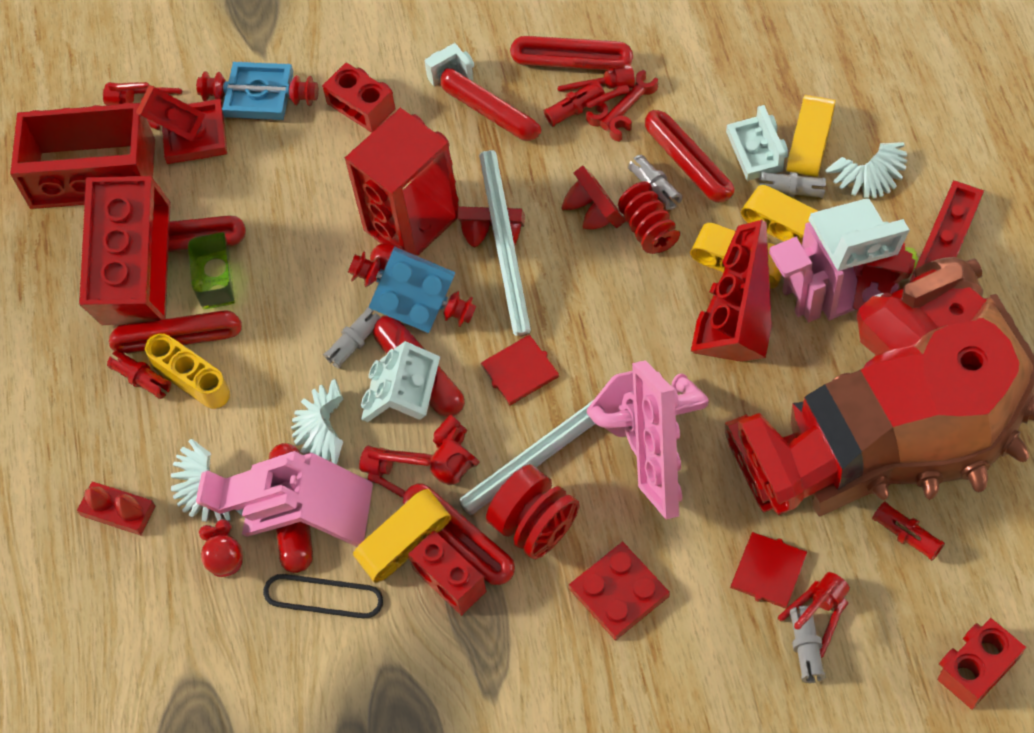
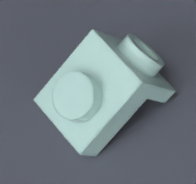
[424,43,474,86]

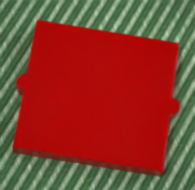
[481,334,559,406]
[730,532,807,609]

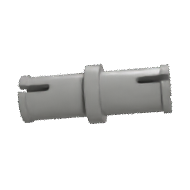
[628,155,682,210]
[759,171,826,199]
[323,307,381,369]
[790,606,826,683]

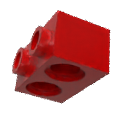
[322,62,396,133]
[408,530,487,616]
[937,617,1027,710]

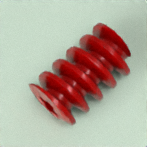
[618,181,680,254]

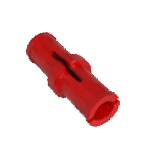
[543,80,605,127]
[107,350,172,399]
[872,501,945,561]

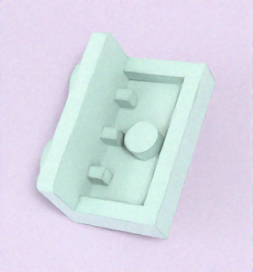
[726,105,788,181]

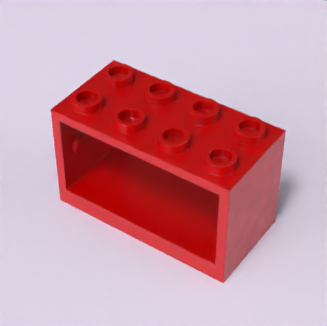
[10,103,156,209]
[344,107,459,256]
[79,176,171,325]

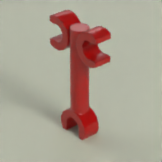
[586,70,658,142]

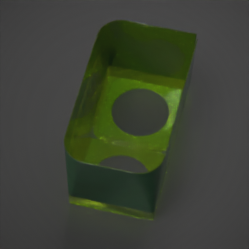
[188,232,235,310]

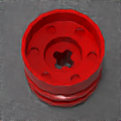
[486,464,580,560]

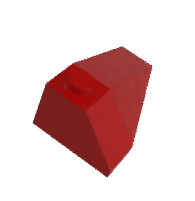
[691,220,772,362]

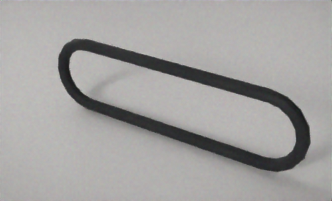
[263,574,383,619]

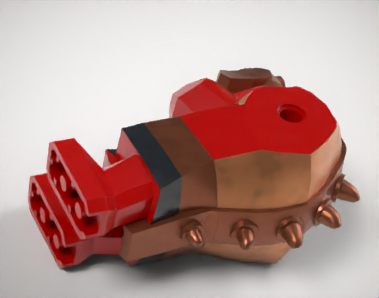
[725,257,1034,517]

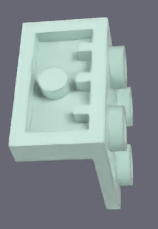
[809,198,910,271]
[361,341,440,422]

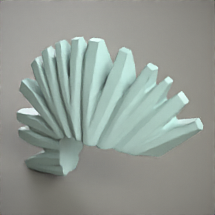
[825,142,907,199]
[291,379,343,465]
[171,439,243,522]

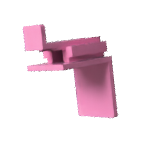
[769,222,899,323]
[196,451,373,547]

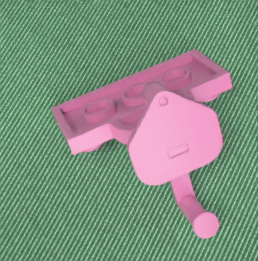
[587,360,709,520]

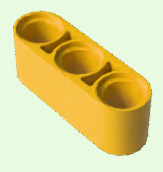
[786,94,836,178]
[740,185,817,245]
[690,223,782,288]
[145,334,230,409]
[353,489,451,583]

